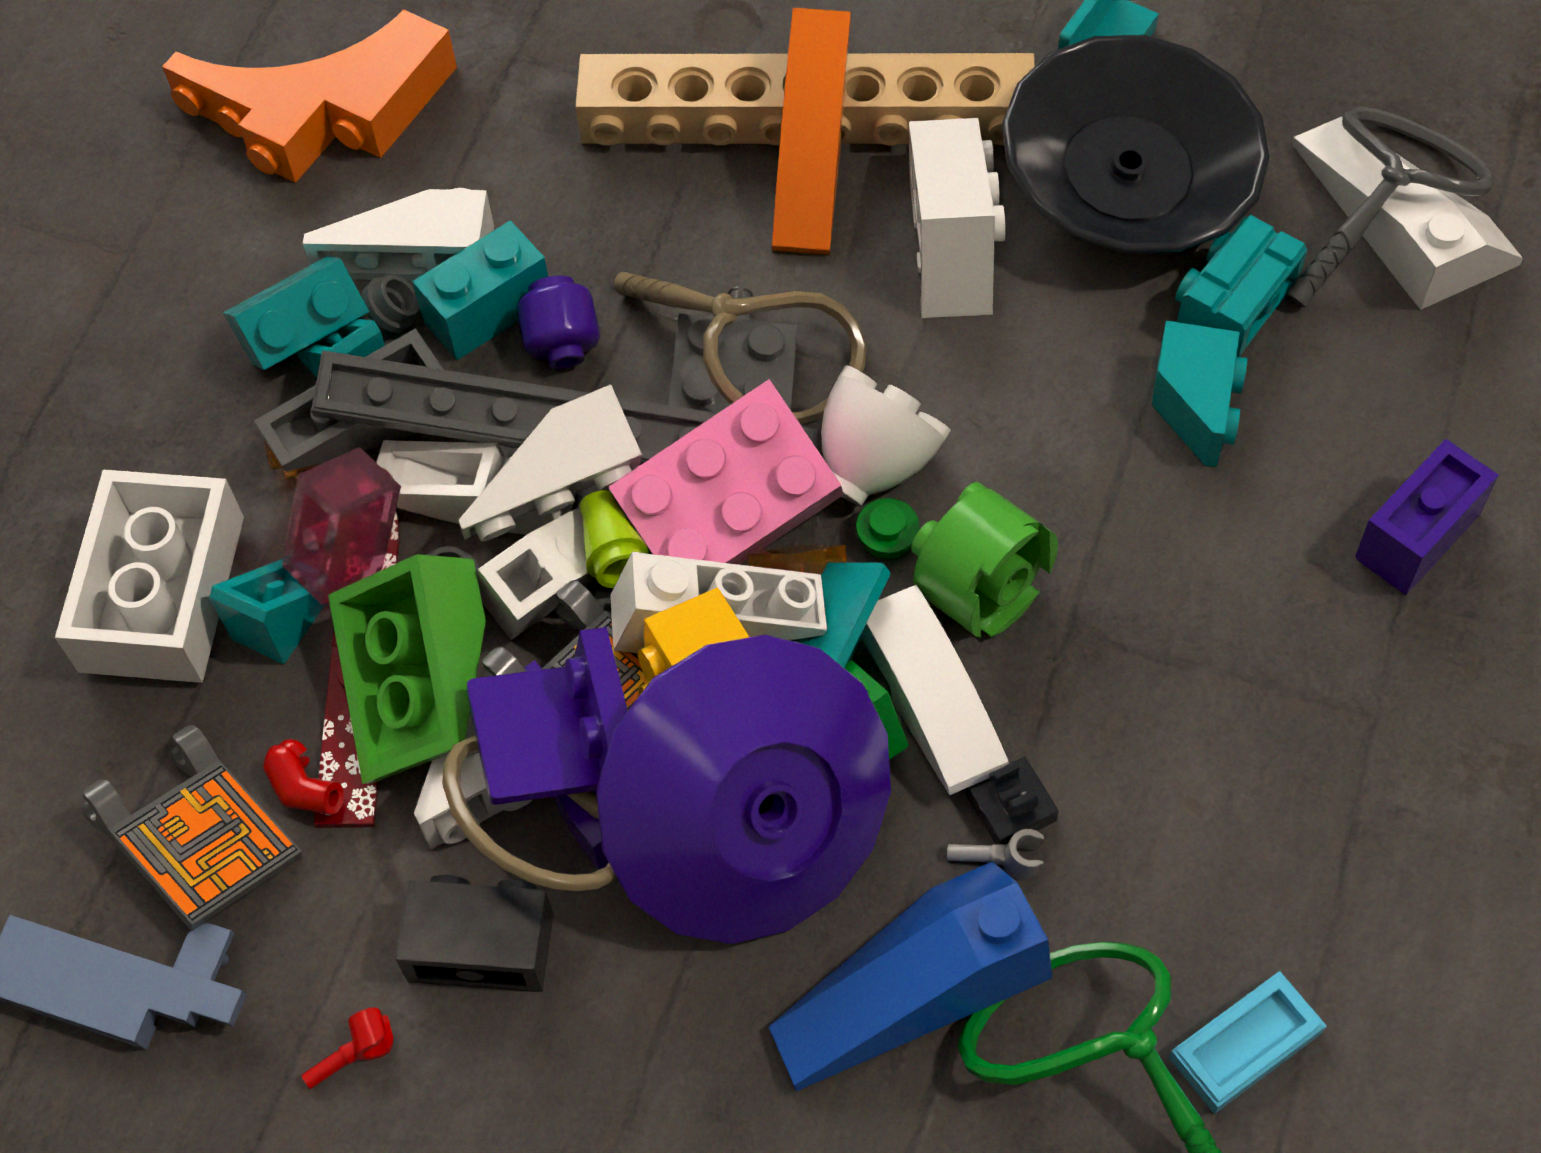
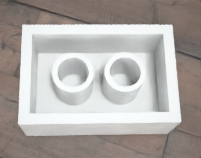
[55,470,244,683]

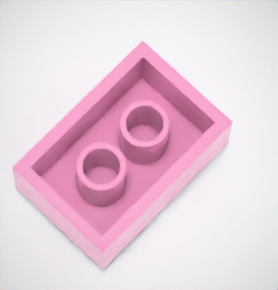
[608,379,843,565]

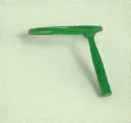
[957,941,1222,1153]

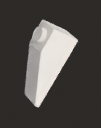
[303,188,494,281]

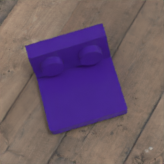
[466,627,628,805]

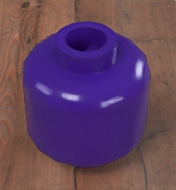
[517,275,600,369]

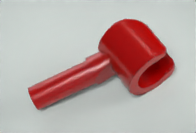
[301,1007,394,1089]

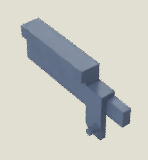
[0,915,247,1050]

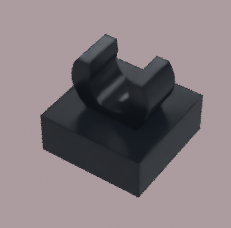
[966,756,1059,845]

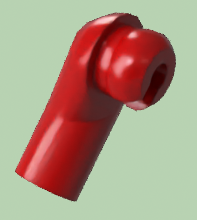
[263,739,344,815]

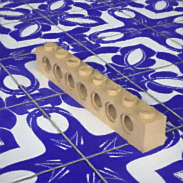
[575,53,1035,145]

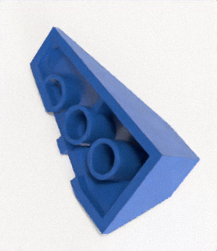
[769,861,1053,1092]

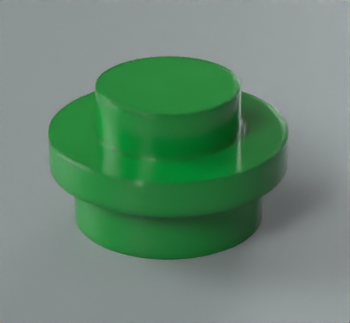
[856,498,919,559]

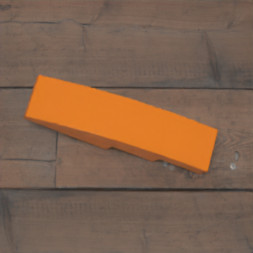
[772,8,851,255]

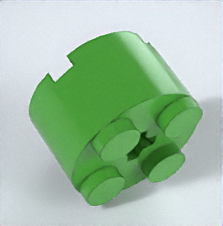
[911,482,1058,638]

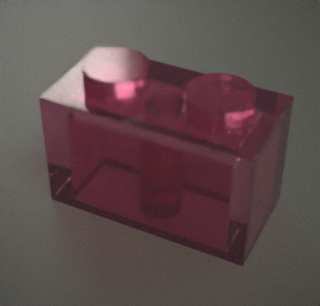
[282,447,401,605]

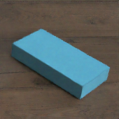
[1169,971,1327,1114]

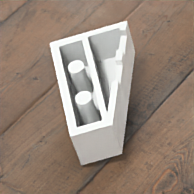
[909,118,1005,318]

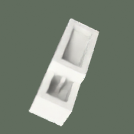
[367,440,576,535]
[862,584,1009,795]

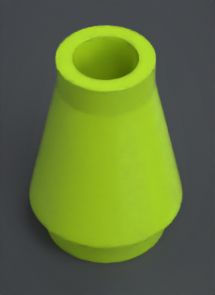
[579,490,649,588]

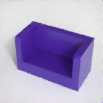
[1355,439,1499,595]

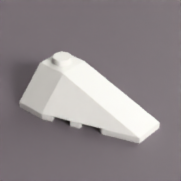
[1292,117,1523,310]

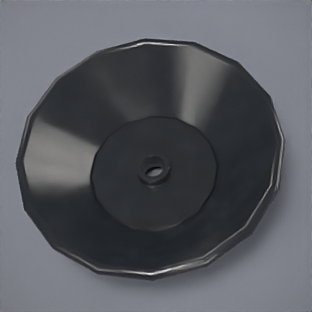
[1002,35,1271,255]

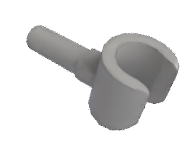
[947,829,1045,880]

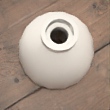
[821,365,951,507]

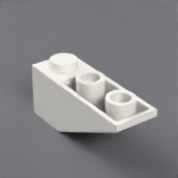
[458,385,642,541]
[477,491,646,640]
[610,552,827,653]

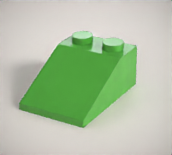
[328,554,486,784]

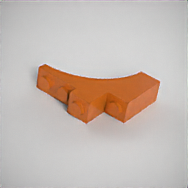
[162,9,457,183]

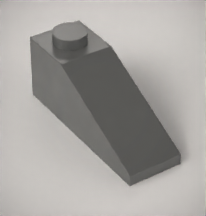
[254,329,444,472]

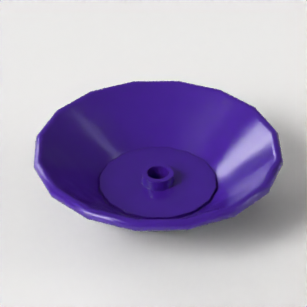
[596,634,891,944]

